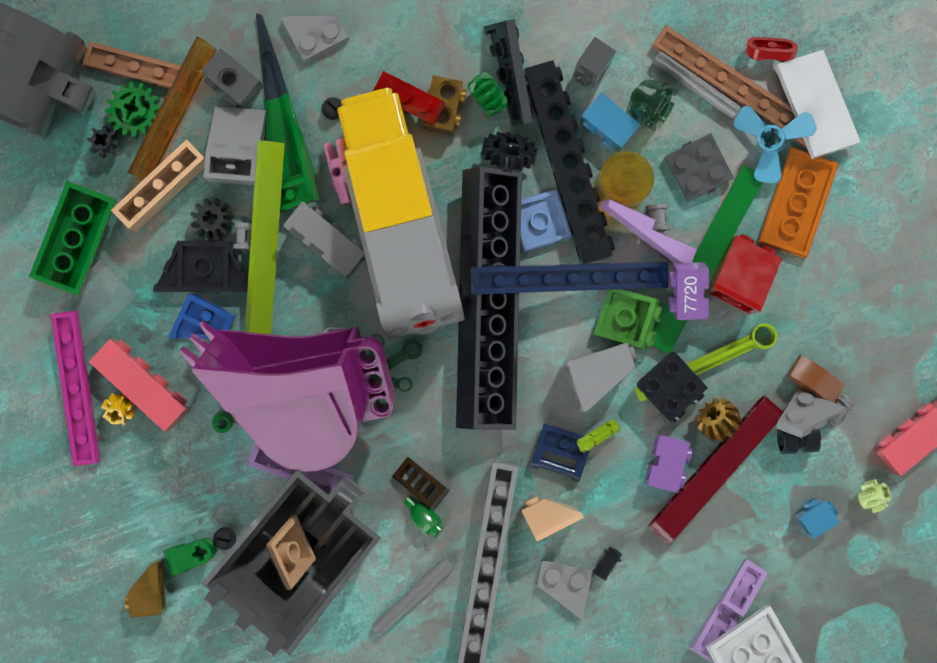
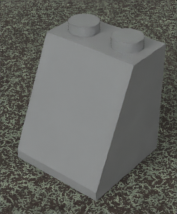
[563,343,637,412]

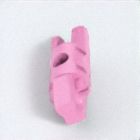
[323,137,352,205]

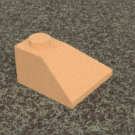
[521,496,584,541]
[266,515,316,590]

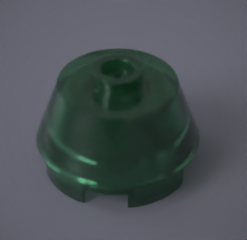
[628,79,677,131]

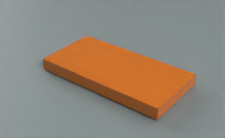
[757,147,839,259]

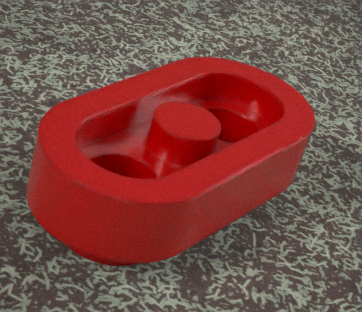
[745,37,798,62]

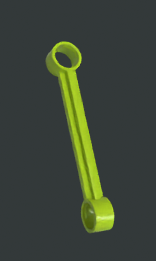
[634,323,778,402]

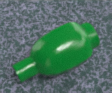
[403,496,444,538]

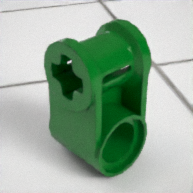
[163,538,217,576]

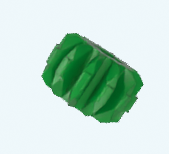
[468,72,508,117]

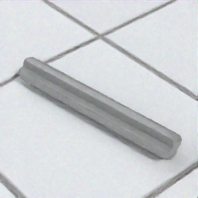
[653,52,741,118]
[372,558,454,636]

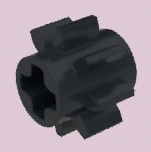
[87,125,122,159]

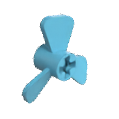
[734,106,817,183]

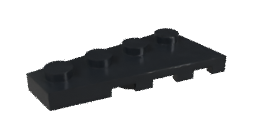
[483,19,533,125]

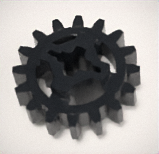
[481,131,538,171]

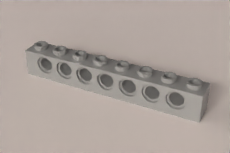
[457,461,518,663]

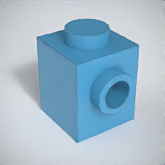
[794,498,840,539]

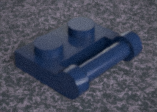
[530,423,589,483]

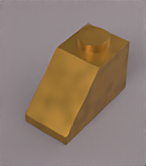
[125,559,167,618]

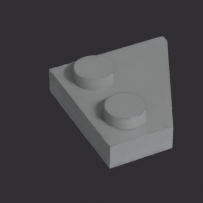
[281,15,349,63]
[777,389,845,438]
[537,559,593,619]

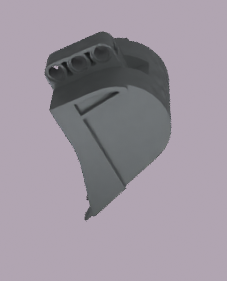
[0,3,96,140]
[201,470,381,656]

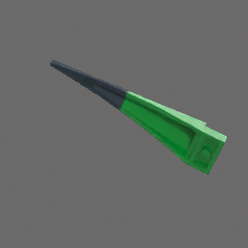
[256,13,320,213]

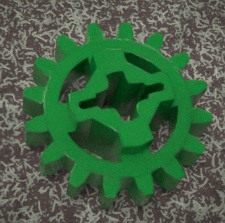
[105,82,163,139]

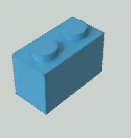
[580,92,641,152]

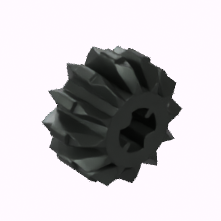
[190,198,234,241]

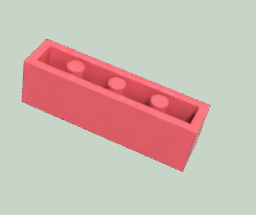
[89,339,191,432]
[874,400,937,476]

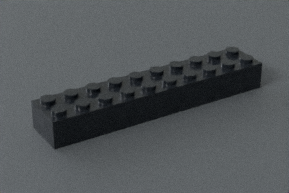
[456,166,522,430]

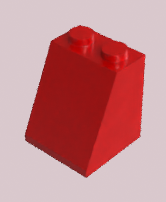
[704,234,782,315]

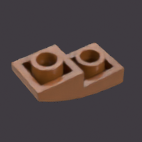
[787,355,845,403]

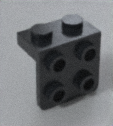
[636,352,708,423]

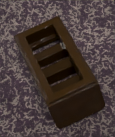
[392,457,450,510]

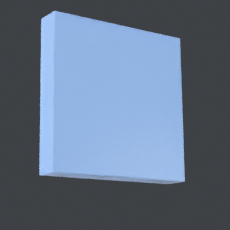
[520,189,573,253]

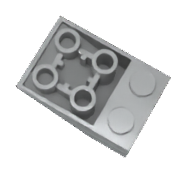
[203,106,266,186]

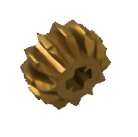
[696,397,742,442]

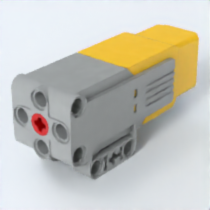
[337,88,465,340]

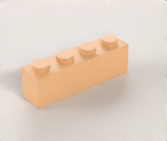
[111,139,205,232]

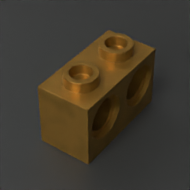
[422,75,467,136]

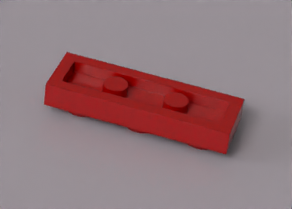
[373,71,446,125]

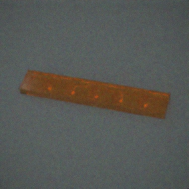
[127,36,217,181]

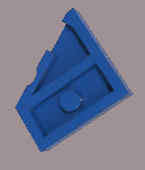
[168,293,237,339]

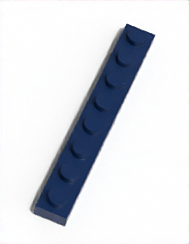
[471,261,668,294]

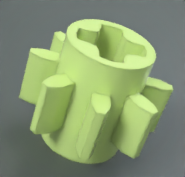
[858,479,891,513]

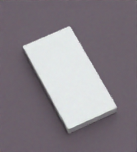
[775,50,861,159]

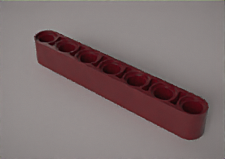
[648,395,784,544]

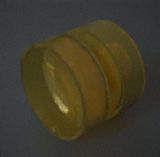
[596,151,654,209]

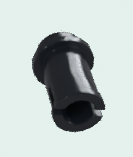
[593,546,623,580]

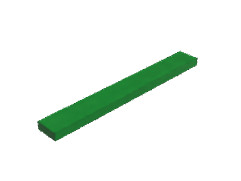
[653,165,763,354]

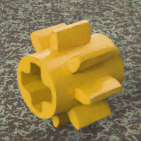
[101,393,135,425]

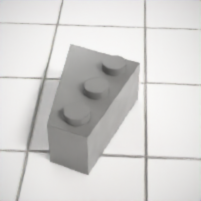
[283,201,365,279]

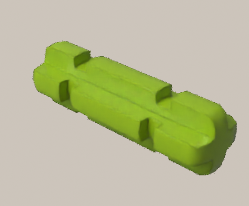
[577,419,620,452]

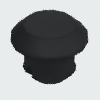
[322,97,342,120]
[213,527,236,550]

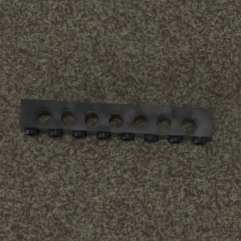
[524,60,615,264]

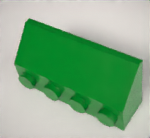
[29,181,117,296]

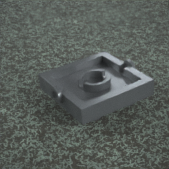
[665,133,734,202]

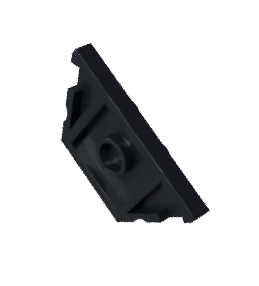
[153,241,248,293]

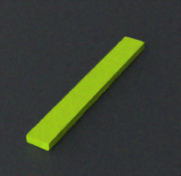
[245,141,285,334]

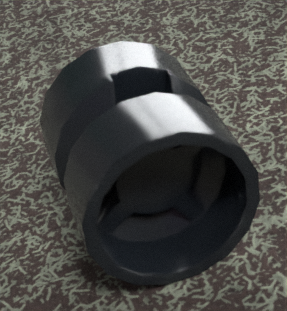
[777,428,821,454]

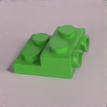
[594,289,664,351]

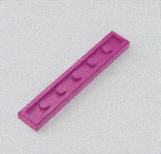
[51,310,101,466]

